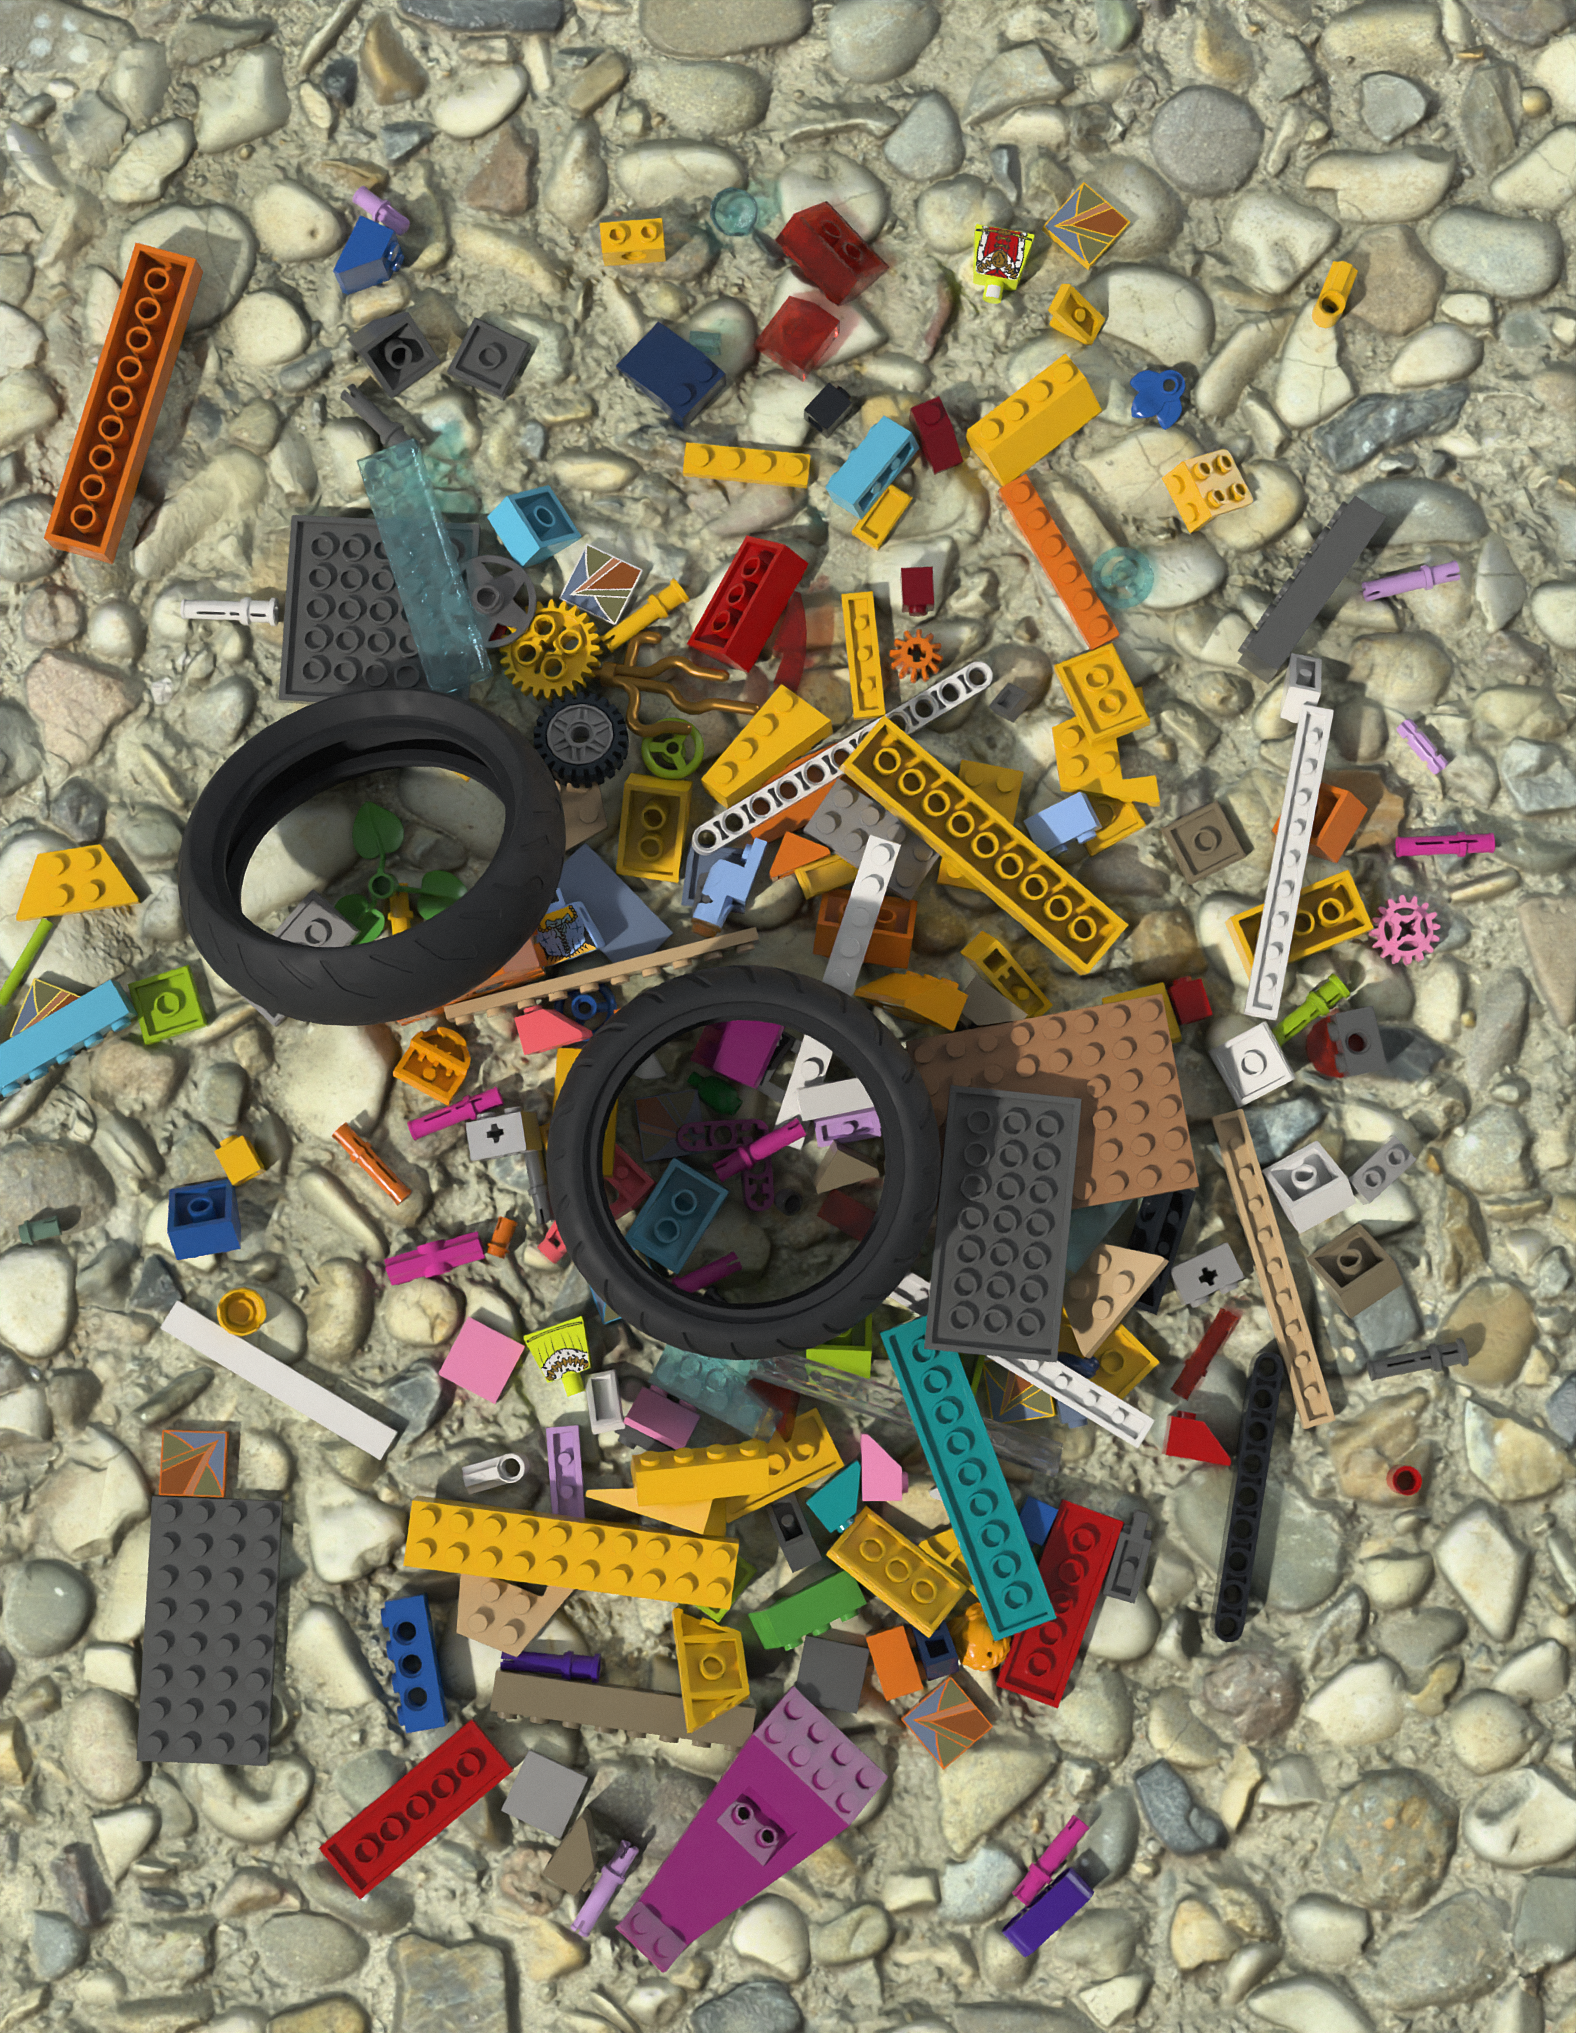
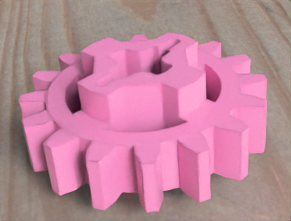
[1369,895,1441,965]

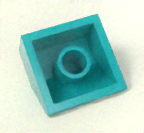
[806,1458,861,1534]

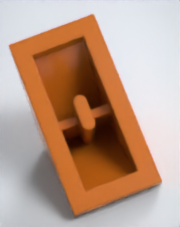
[769,831,831,883]

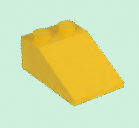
[616,773,693,883]

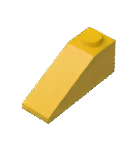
[960,931,1053,1019]

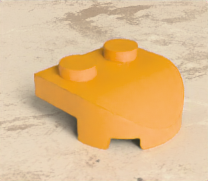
[393,1027,471,1106]

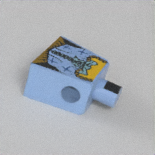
[536,888,606,968]

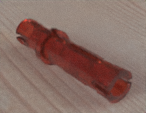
[1169,1308,1238,1401]

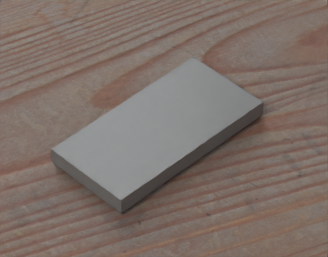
[233,889,361,1027]

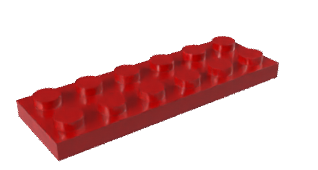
[995,1499,1124,1709]
[319,1718,514,1900]

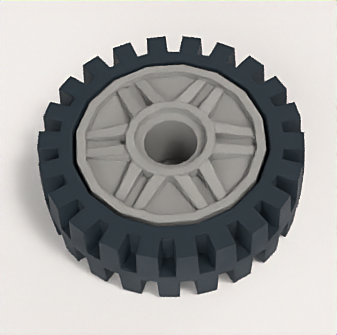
[533,692,629,789]

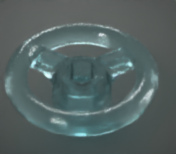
[1091,547,1154,608]

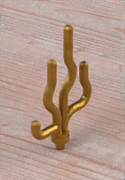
[591,631,761,738]

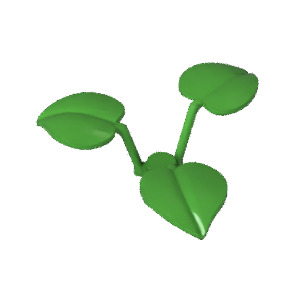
[334,801,468,945]

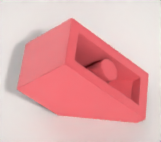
[514,1005,593,1055]

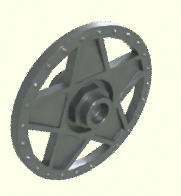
[442,555,537,649]

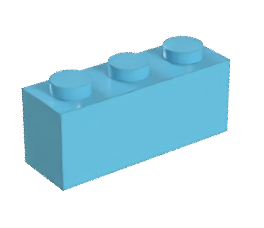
[825,416,919,519]

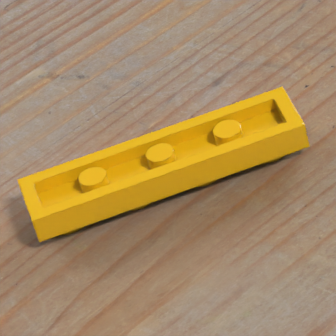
[683,442,811,488]
[841,591,886,720]

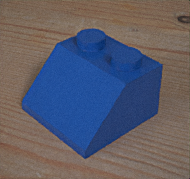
[333,215,404,295]
[167,1179,241,1260]

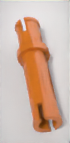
[331,1122,412,1206]

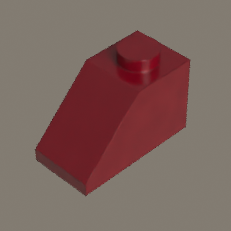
[909,396,963,475]

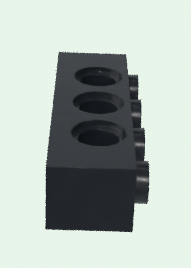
[1127,1189,1196,1315]

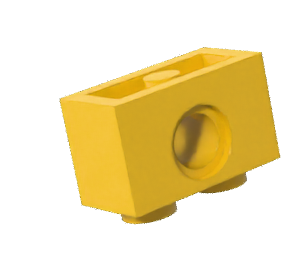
[600,218,666,266]

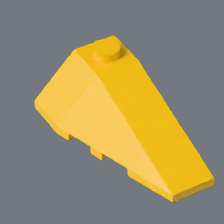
[586,1488,726,1536]

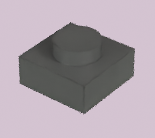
[989,682,1033,723]

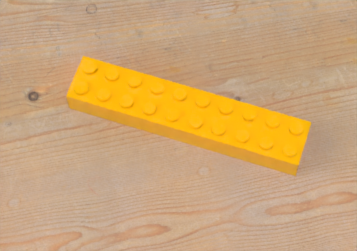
[839,715,1128,975]
[403,1495,740,1610]

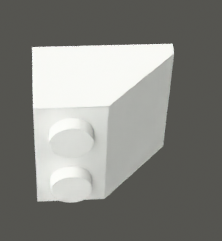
[1261,1141,1356,1234]

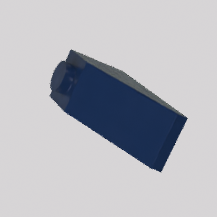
[909,1619,959,1681]

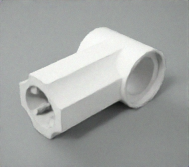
[462,1452,530,1495]

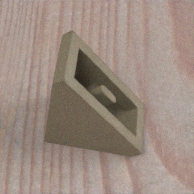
[812,1140,879,1194]

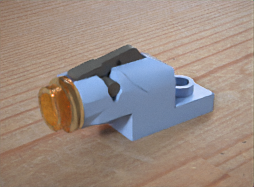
[690,837,767,939]

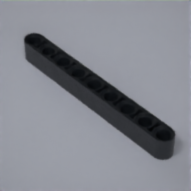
[1210,1352,1283,1642]

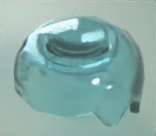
[710,187,760,238]

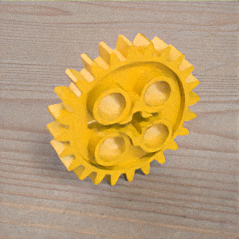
[499,599,602,702]

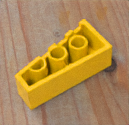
[701,684,833,809]

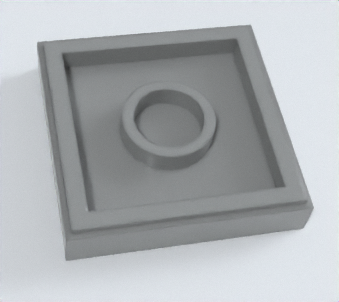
[501,1749,589,1838]

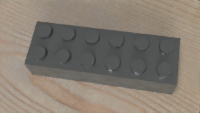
[1237,496,1386,684]

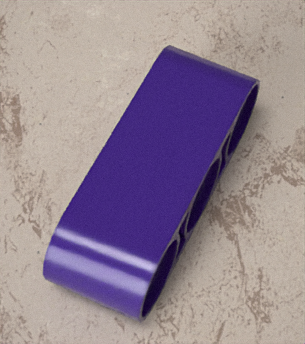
[1001,1866,1094,1958]

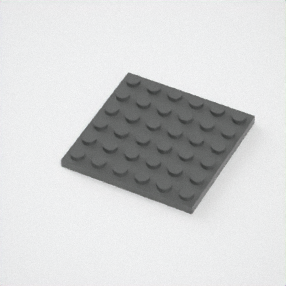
[278,515,481,704]

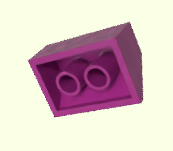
[690,1020,785,1089]

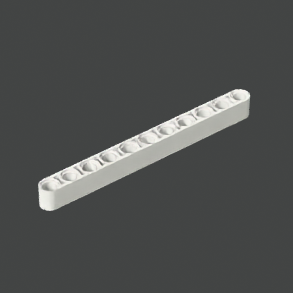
[691,662,993,856]

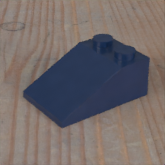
[616,321,726,429]

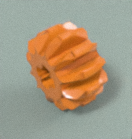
[889,629,943,684]

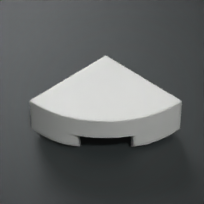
[633,1053,666,1080]

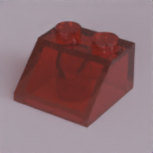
[753,296,840,382]

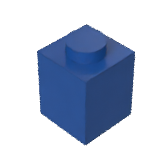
[1018,1494,1058,1548]

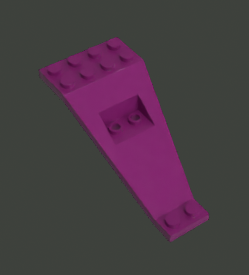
[615,1686,888,1973]

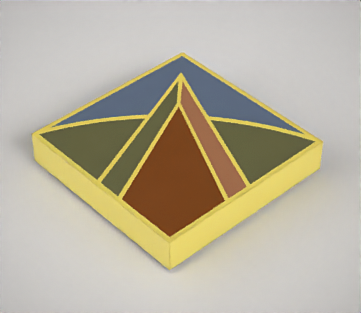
[9,978,81,1061]

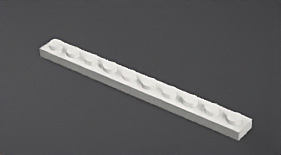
[1244,704,1334,1020]
[773,834,901,1150]
[889,1271,1155,1448]

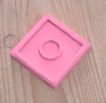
[438,1316,526,1404]

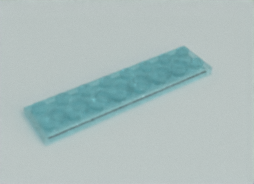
[356,438,494,693]

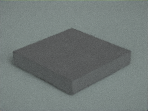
[447,317,531,401]
[795,1635,869,1714]

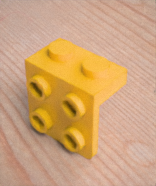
[1162,449,1253,533]

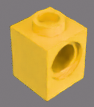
[214,1134,266,1186]

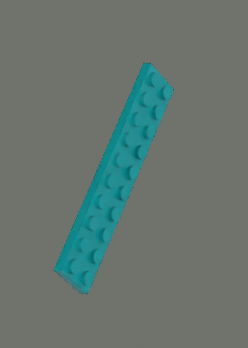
[879,1314,1056,1641]

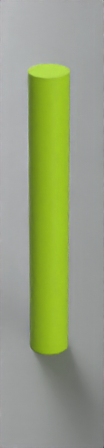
[0,918,54,1007]

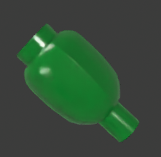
[687,1071,743,1116]

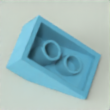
[624,1157,731,1275]

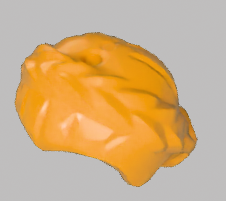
[946,1602,1011,1672]

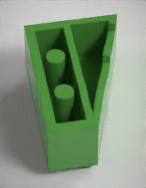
[748,1569,867,1651]

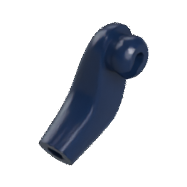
[1057,1352,1100,1379]

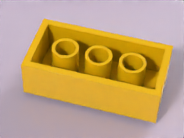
[1225,869,1374,981]

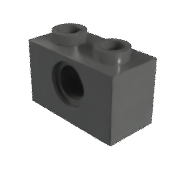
[1327,1006,1388,1079]

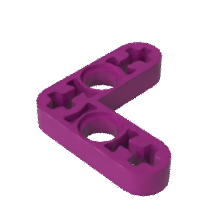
[675,1119,774,1212]

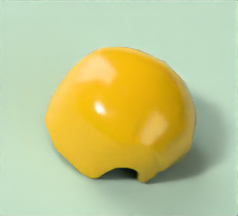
[216,1287,267,1336]

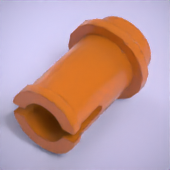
[486,1216,518,1259]

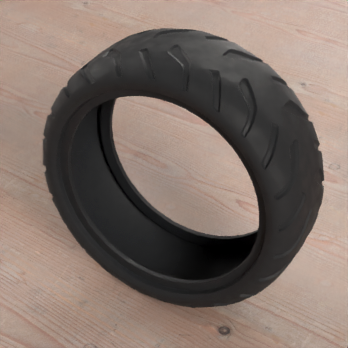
[546,965,941,1360]

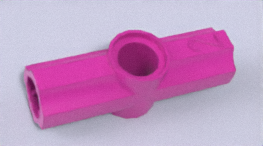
[384,1231,486,1286]

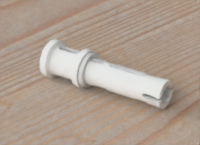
[180,597,279,626]

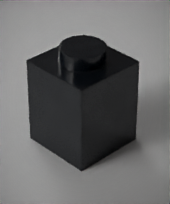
[804,382,852,439]

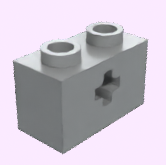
[465,1106,543,1161]
[1347,1136,1417,1205]
[1169,1242,1245,1308]

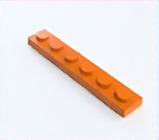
[998,474,1120,651]

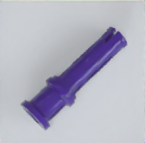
[500,1650,601,1683]

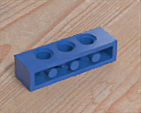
[381,1592,449,1734]

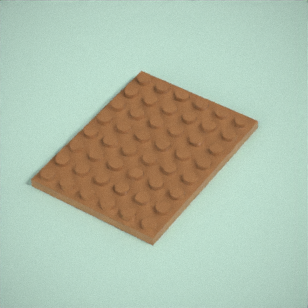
[906,994,1199,1213]

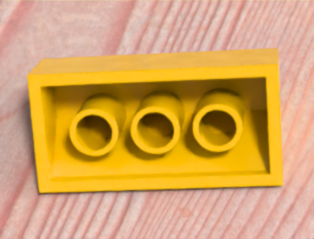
[965,353,1102,486]
[631,1440,770,1507]

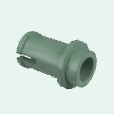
[18,1215,62,1245]

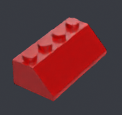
[687,535,809,673]

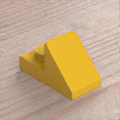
[1048,283,1105,346]

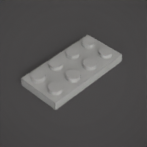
[803,778,939,902]

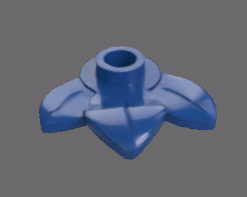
[1130,370,1186,430]

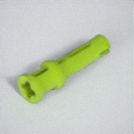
[1271,973,1350,1047]

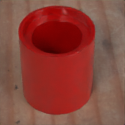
[1386,1464,1422,1496]

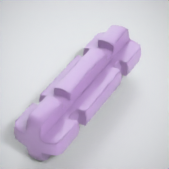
[1397,718,1448,774]

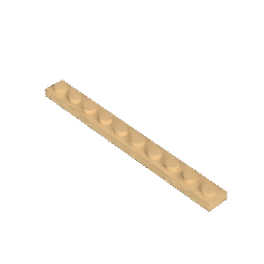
[444,927,760,1026]
[1210,1109,1336,1429]

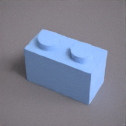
[1023,792,1102,858]

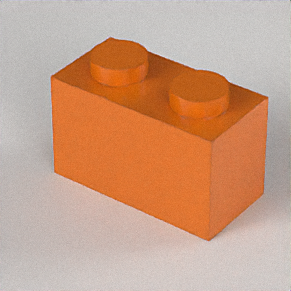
[865,1622,927,1701]

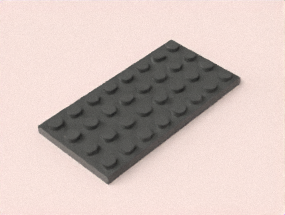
[924,1085,1082,1363]
[136,1496,284,1766]

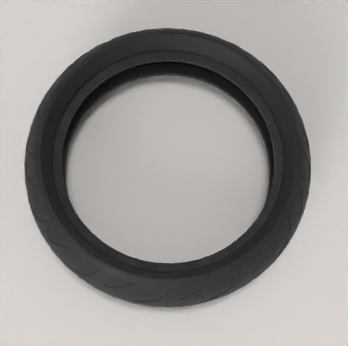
[177,687,566,1026]

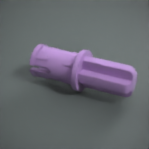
[353,186,410,236]

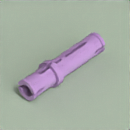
[1362,560,1460,602]
[570,1840,639,1938]

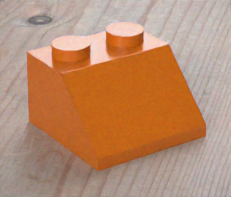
[1271,783,1368,863]

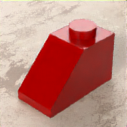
[1162,1410,1231,1466]

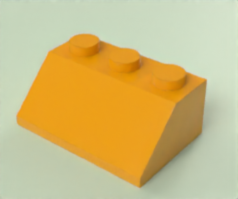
[854,970,969,1031]

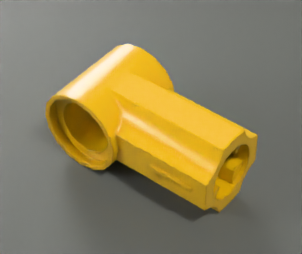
[1312,261,1358,328]

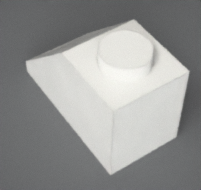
[1280,653,1322,723]

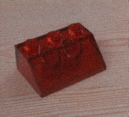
[775,201,889,307]

